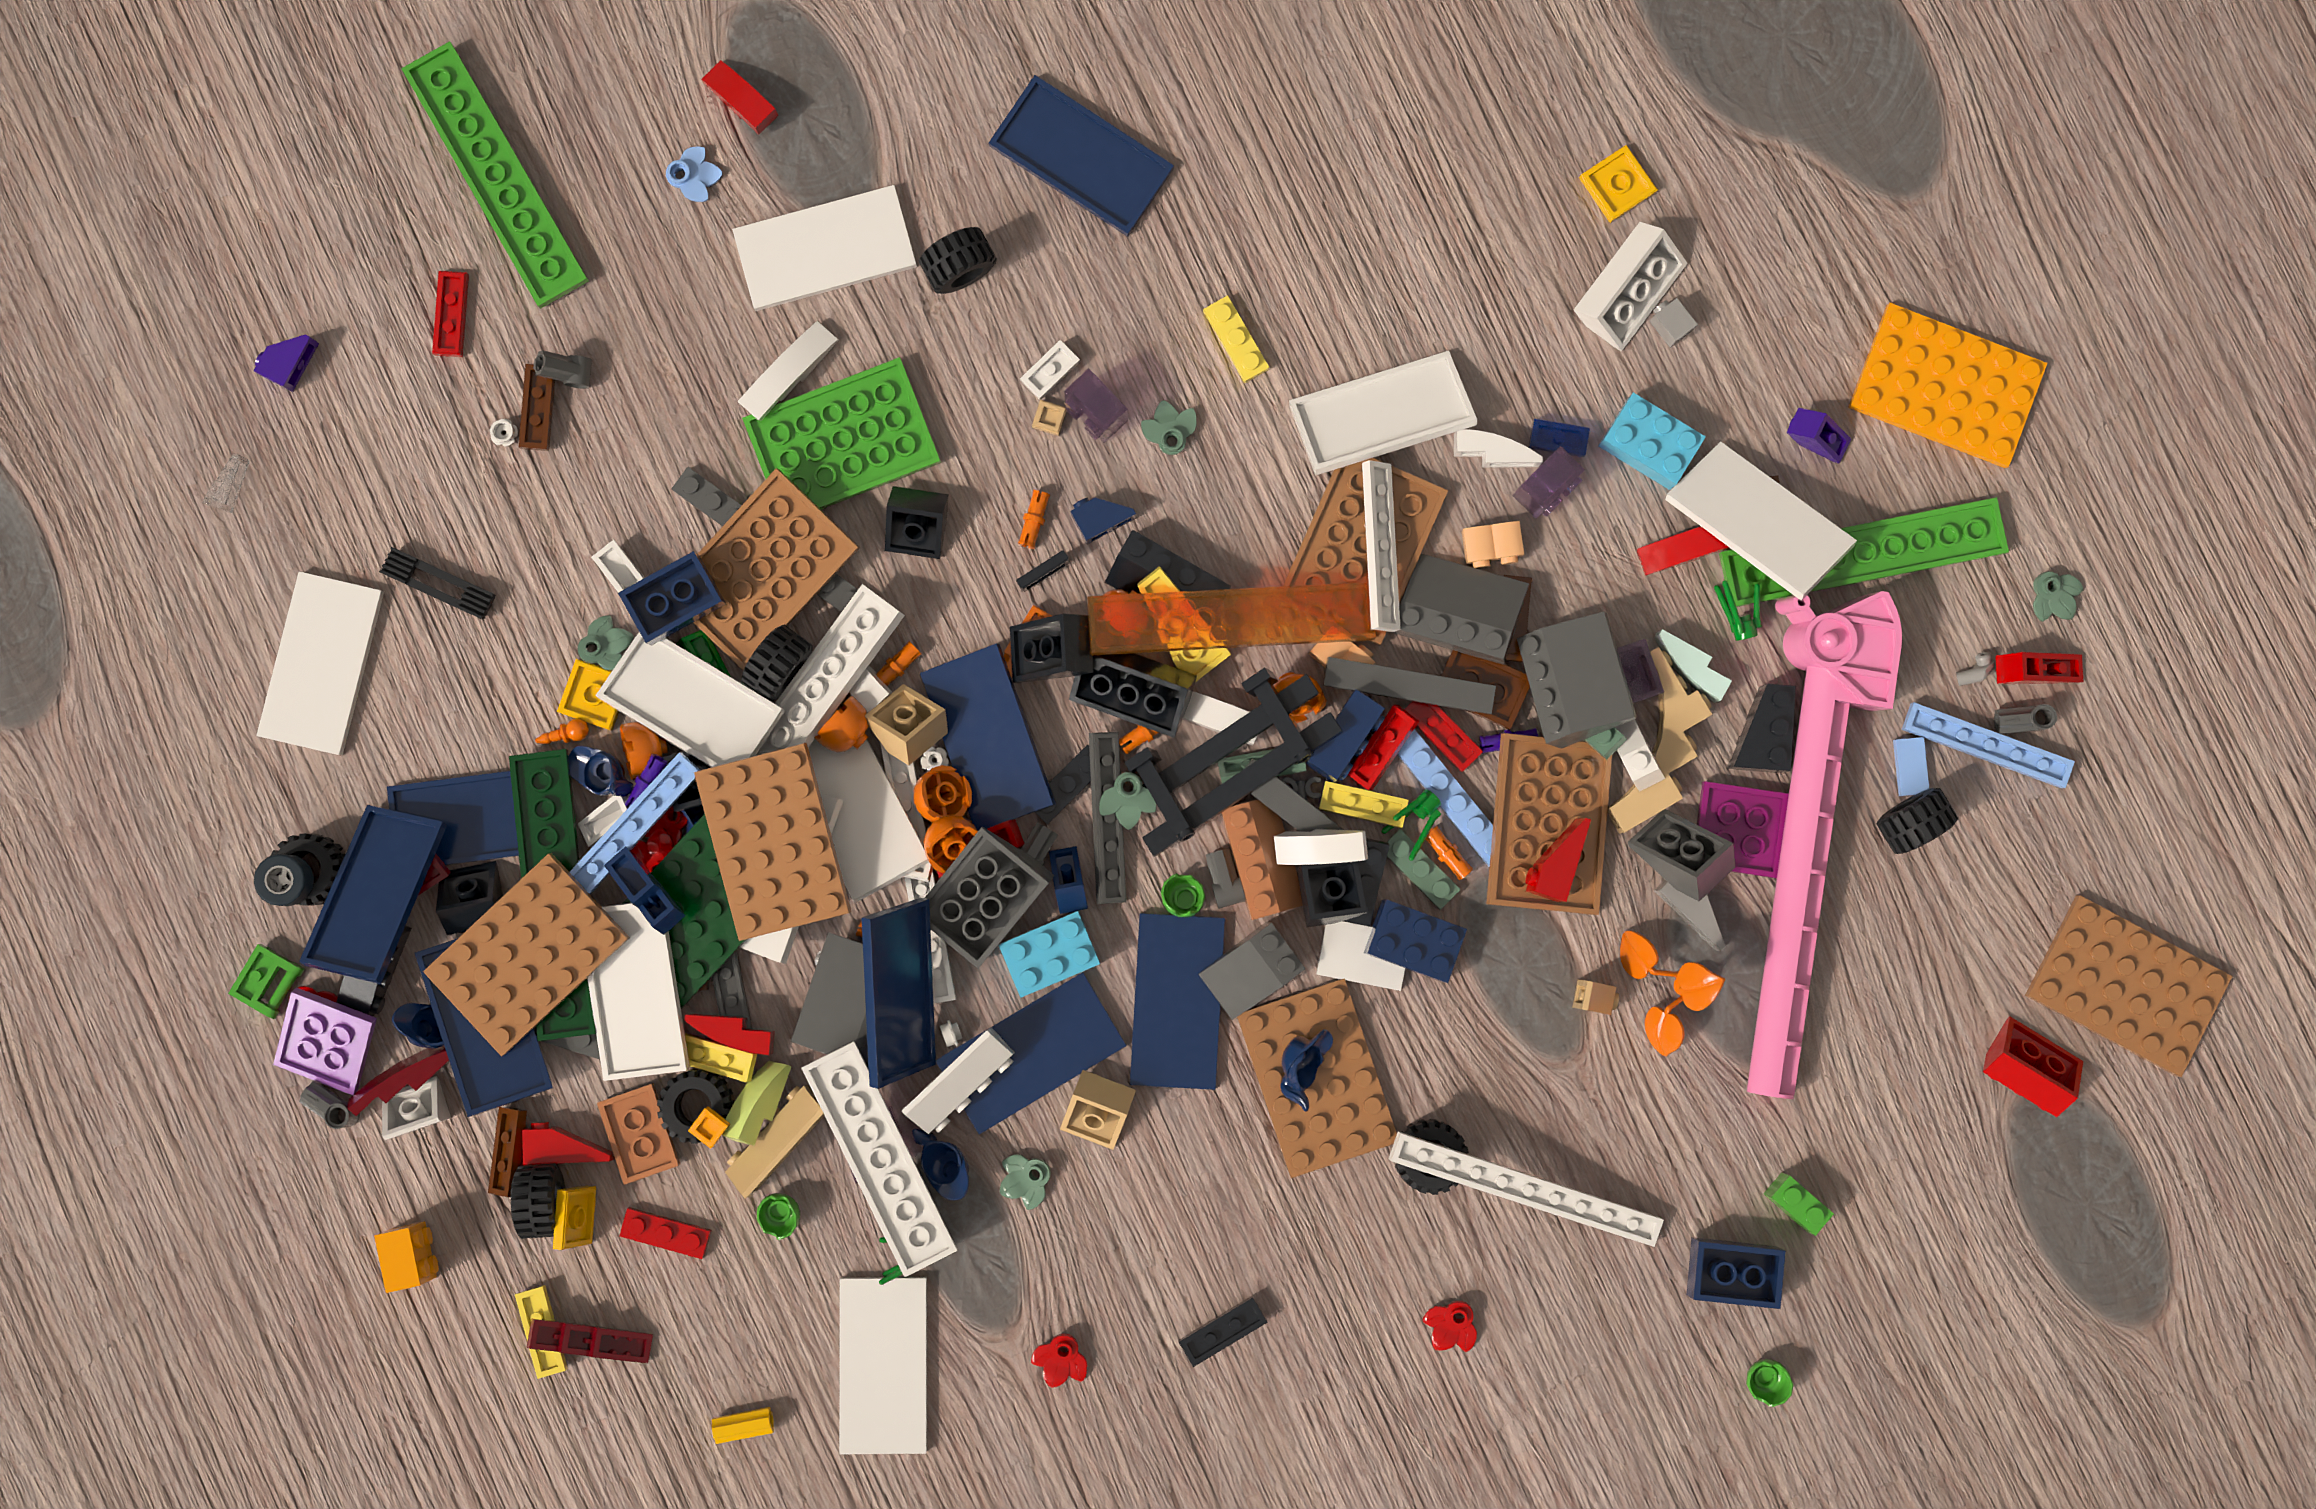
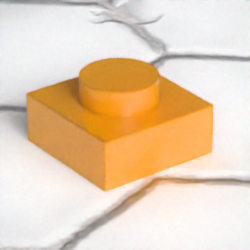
[688,1106,730,1149]

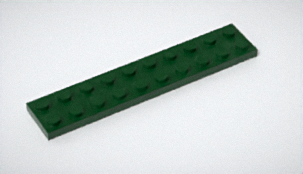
[509,749,596,1041]

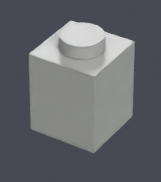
[1649,298,1698,347]

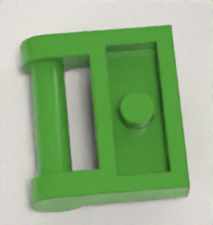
[228,944,305,1019]

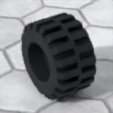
[919,227,997,294]
[742,624,813,702]
[1876,788,1959,854]
[270,833,345,906]
[657,1069,735,1144]
[1395,1119,1469,1195]
[511,1163,565,1239]

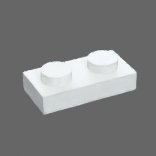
[1020,340,1080,400]

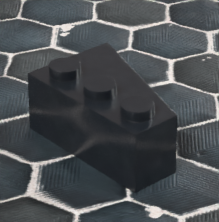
[1726,684,1796,773]
[336,926,412,1017]

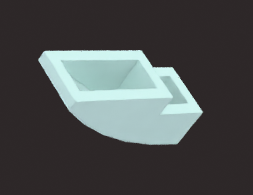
[1654,629,1732,703]

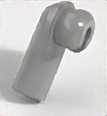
[1956,652,1994,686]

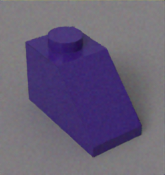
[254,334,319,392]
[1786,408,1851,464]

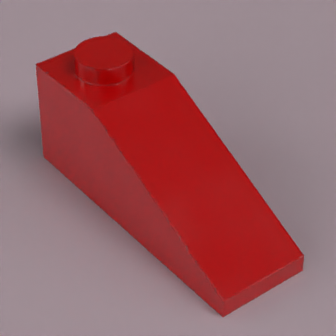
[1996,652,2084,684]
[1525,818,1591,902]
[522,1122,615,1165]

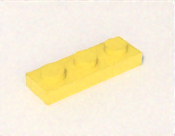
[1203,295,1269,383]
[1319,781,1409,828]
[685,1033,757,1082]
[515,1285,568,1379]

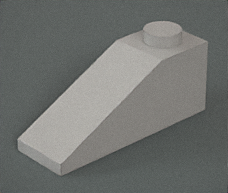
[1654,880,1726,951]

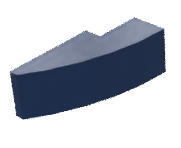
[604,846,686,935]

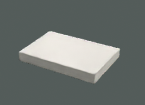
[1316,921,1405,991]

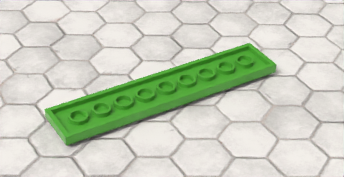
[401,41,589,309]
[1719,497,2009,607]

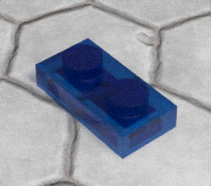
[1528,419,1590,457]

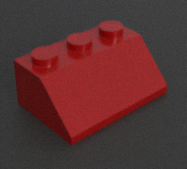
[1983,1016,2084,1117]

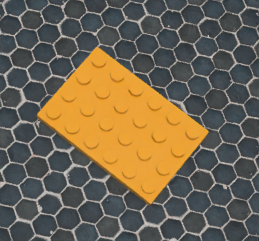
[1848,303,2047,468]

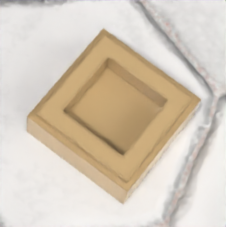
[1032,399,1067,436]

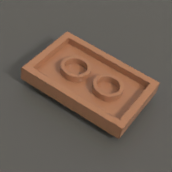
[597,1083,680,1185]

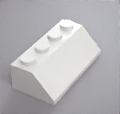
[1574,222,1688,351]
[902,1028,1015,1134]

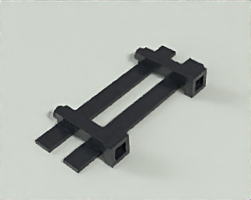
[1124,667,1343,857]

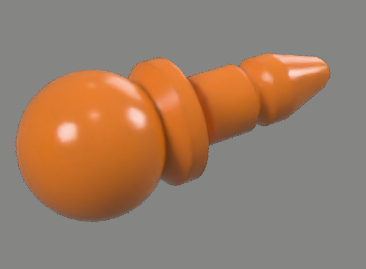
[535,719,589,744]

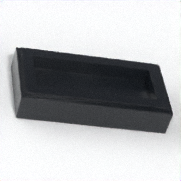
[1016,550,1070,592]

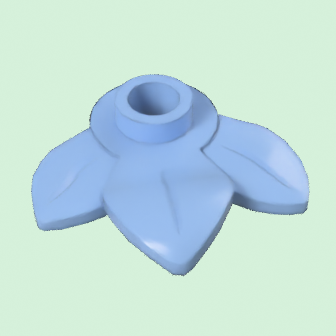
[666,147,722,202]

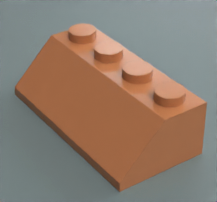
[1221,800,1303,920]

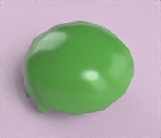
[1161,873,1205,917]
[757,1193,801,1240]
[1746,1359,1794,1407]

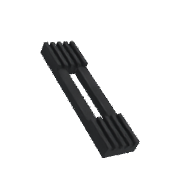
[379,547,496,620]

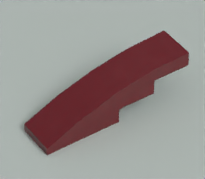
[347,1045,449,1116]
[526,1318,653,1364]

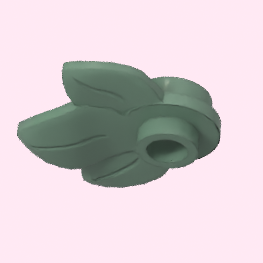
[1141,400,1196,455]
[2033,571,2083,622]
[578,615,634,670]
[1099,772,1156,830]
[1000,1154,1051,1210]

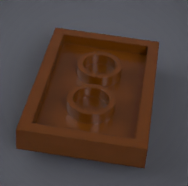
[1441,650,1530,730]

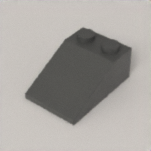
[1628,809,1735,901]
[1198,922,1305,1020]

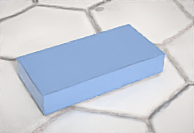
[1893,737,1929,796]

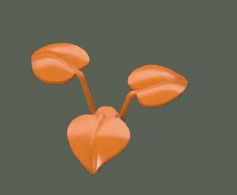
[1620,930,1725,1056]

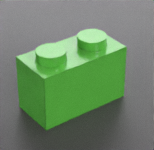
[1763,1172,1834,1236]

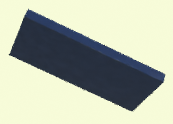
[988,75,1174,237]
[920,643,1056,831]
[387,771,519,865]
[299,805,447,984]
[862,898,936,1089]
[1130,913,1225,1090]
[415,938,553,1118]
[935,972,1127,1134]

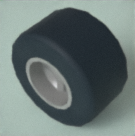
[254,854,314,906]

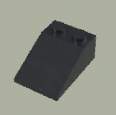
[1010,613,1093,683]

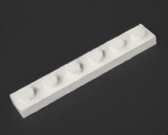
[1362,460,1401,632]

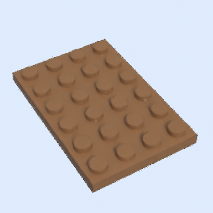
[1277,458,1448,646]
[693,468,860,670]
[1486,733,1612,915]
[694,743,852,941]
[423,853,630,1057]
[2025,895,2233,1077]
[1237,978,1397,1178]

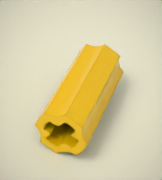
[712,1407,774,1444]

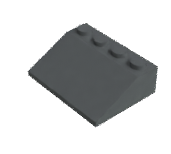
[1395,554,1529,665]
[1517,612,1637,749]
[925,827,1055,969]
[791,932,869,1069]

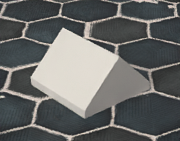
[382,1076,451,1140]

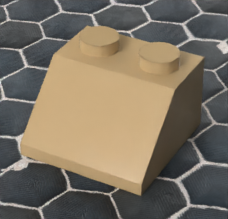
[865,684,948,765]
[1060,1070,1136,1150]

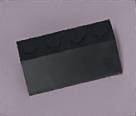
[1105,529,1231,626]
[1069,638,1197,738]

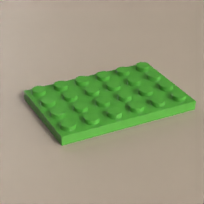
[742,357,941,509]

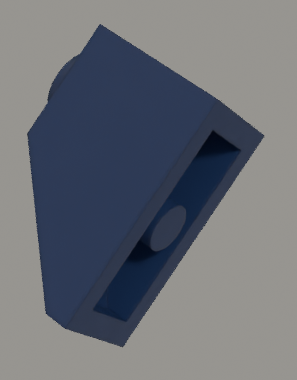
[1070,497,1136,545]
[1049,846,1088,914]

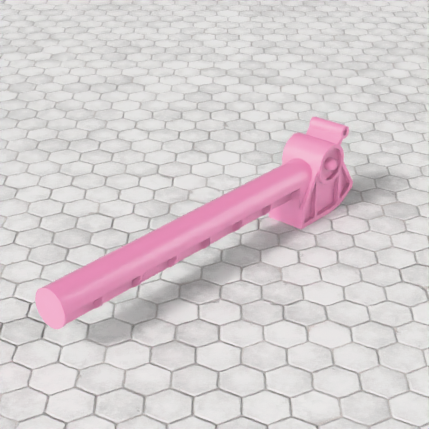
[1747,591,1902,1099]

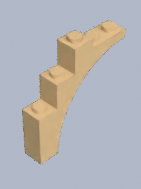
[1607,647,1712,834]

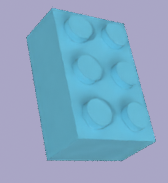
[1598,392,1706,490]
[999,911,1101,998]

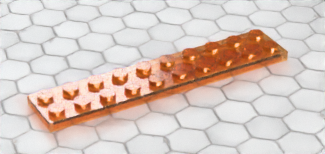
[1086,582,1376,655]

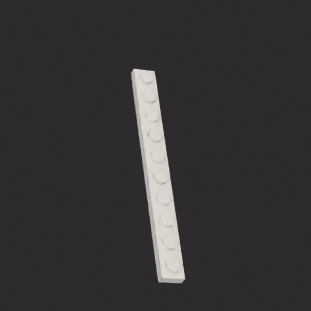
[880,742,956,1004]
[1388,1131,1664,1247]

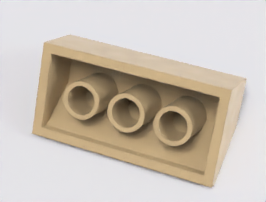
[725,1084,825,1199]

